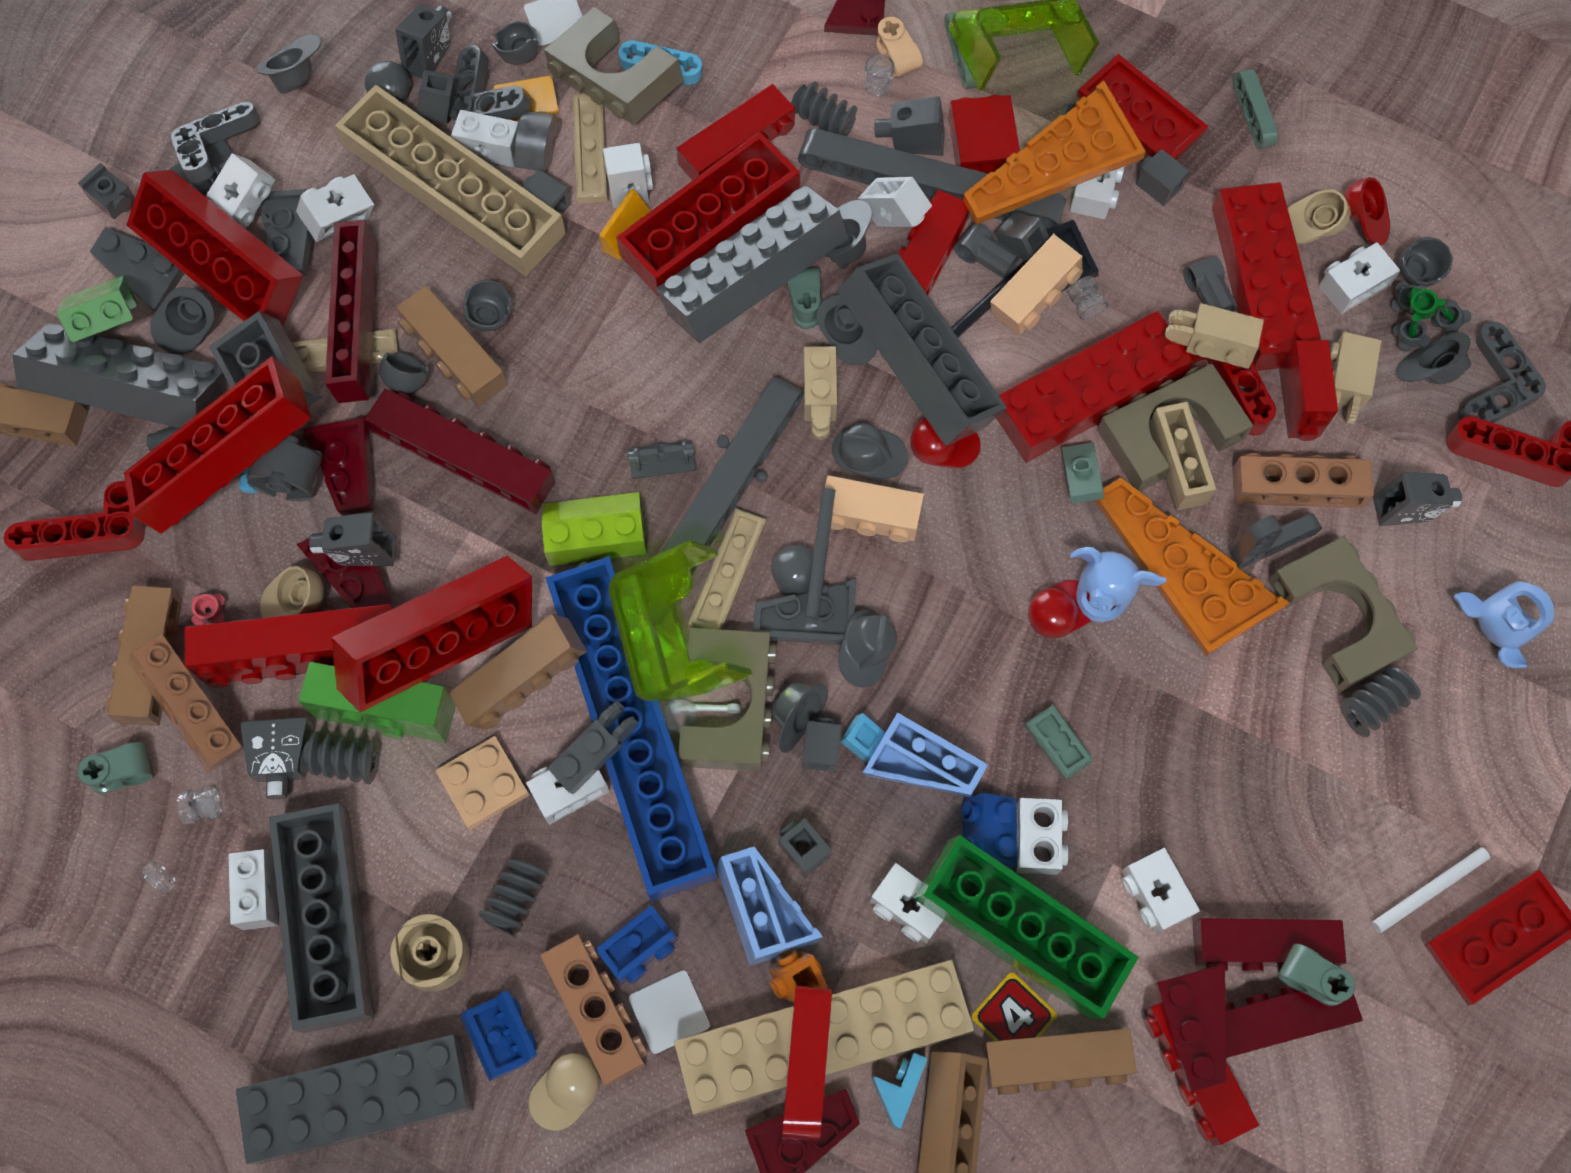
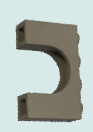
[544,7,683,125]
[1097,364,1253,491]
[1268,536,1418,693]
[678,628,776,772]

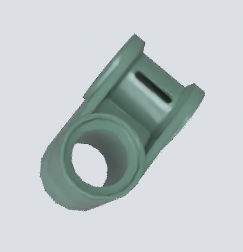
[788,267,821,329]
[78,742,152,794]
[1278,944,1355,1006]

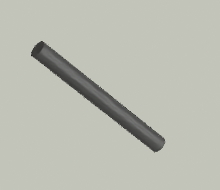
[805,488,836,619]

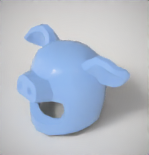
[1070,547,1167,622]
[1454,581,1554,669]

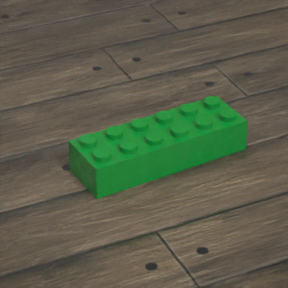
[913,835,1139,1020]

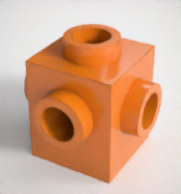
[768,949,828,1003]

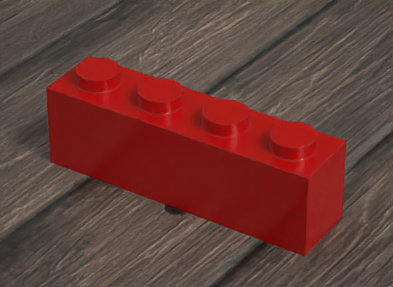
[676,84,795,180]
[898,190,970,296]
[1143,1003,1260,1146]

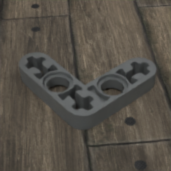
[449,45,531,122]
[171,102,260,183]
[1459,322,1546,423]
[1231,513,1322,568]

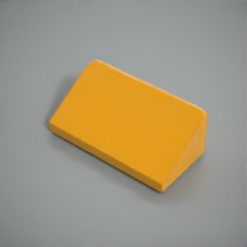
[493,76,559,121]
[599,189,650,260]

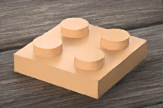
[435,736,530,831]

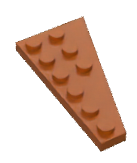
[963,80,1146,225]
[1094,478,1290,656]

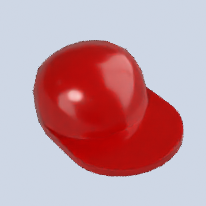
[1344,177,1390,245]
[910,417,981,468]
[1028,580,1092,638]

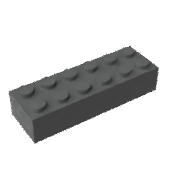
[656,185,849,344]
[837,254,1007,446]
[12,323,228,428]
[269,803,375,1033]
[236,1034,474,1165]

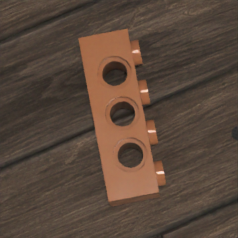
[1232,453,1374,508]
[129,634,242,773]
[540,934,648,1087]

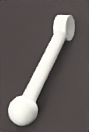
[670,700,740,713]

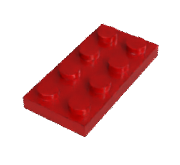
[1077,54,1208,160]
[1424,869,1571,1006]

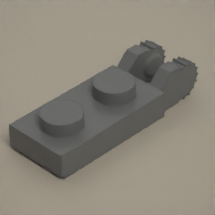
[548,702,638,794]

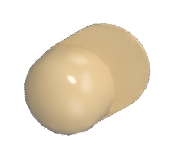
[1288,189,1351,244]
[260,566,324,618]
[529,1053,601,1131]

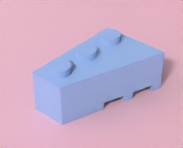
[863,712,988,797]
[716,847,823,966]

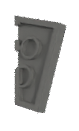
[260,189,312,276]
[90,227,185,312]
[753,579,856,645]

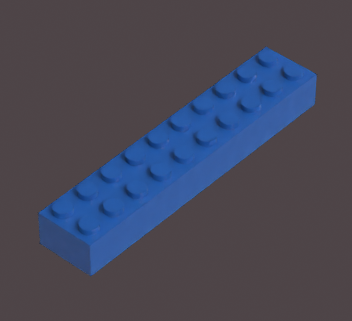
[545,557,718,902]

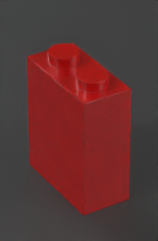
[948,95,1020,174]
[1279,340,1339,441]

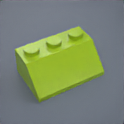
[542,492,647,566]

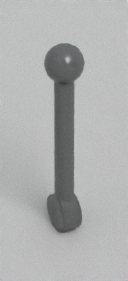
[716,435,768,483]

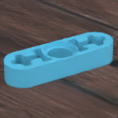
[618,40,703,85]

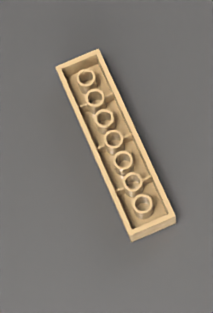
[335,85,566,277]
[674,960,974,1116]

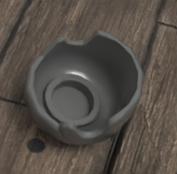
[492,21,539,65]
[365,61,413,102]
[1399,237,1453,288]
[463,280,511,332]
[379,352,429,394]
[771,544,814,596]

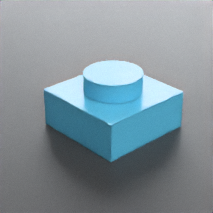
[840,713,885,762]

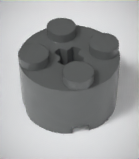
[246,436,323,501]

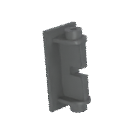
[628,440,696,479]

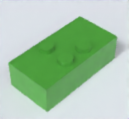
[298,662,456,743]

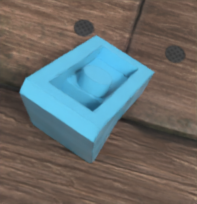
[872,1053,927,1130]

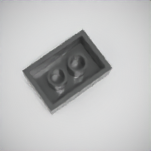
[209,311,322,407]

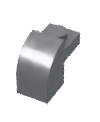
[514,110,562,172]

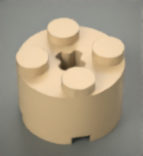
[390,914,470,992]

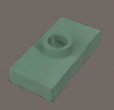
[1062,442,1104,504]
[1024,705,1094,781]

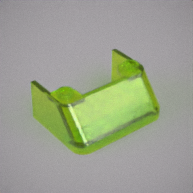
[949,0,1099,90]
[608,540,752,702]

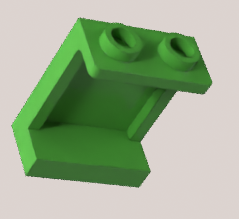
[56,275,138,342]

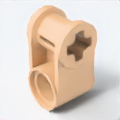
[876,17,923,78]

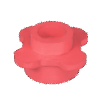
[191,594,226,626]

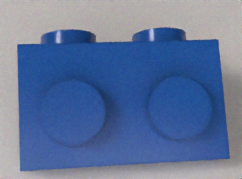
[961,793,1017,869]
[595,905,678,984]
[460,990,537,1082]

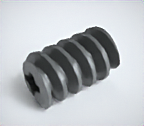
[791,81,858,136]
[1341,667,1421,738]
[300,731,379,785]
[479,859,549,938]

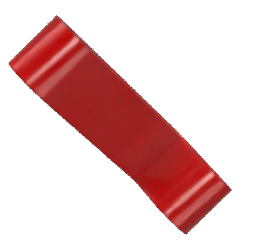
[1183,345,1277,436]
[1446,416,1571,487]
[3,481,145,561]
[782,986,832,1141]

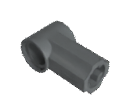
[953,222,1020,279]
[1183,256,1238,312]

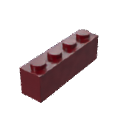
[1193,918,1347,973]
[1226,980,1363,1058]

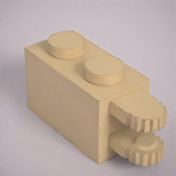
[1165,303,1264,369]
[1330,332,1382,424]
[804,346,837,441]

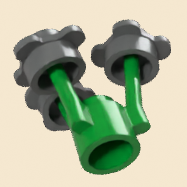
[1391,281,1472,352]

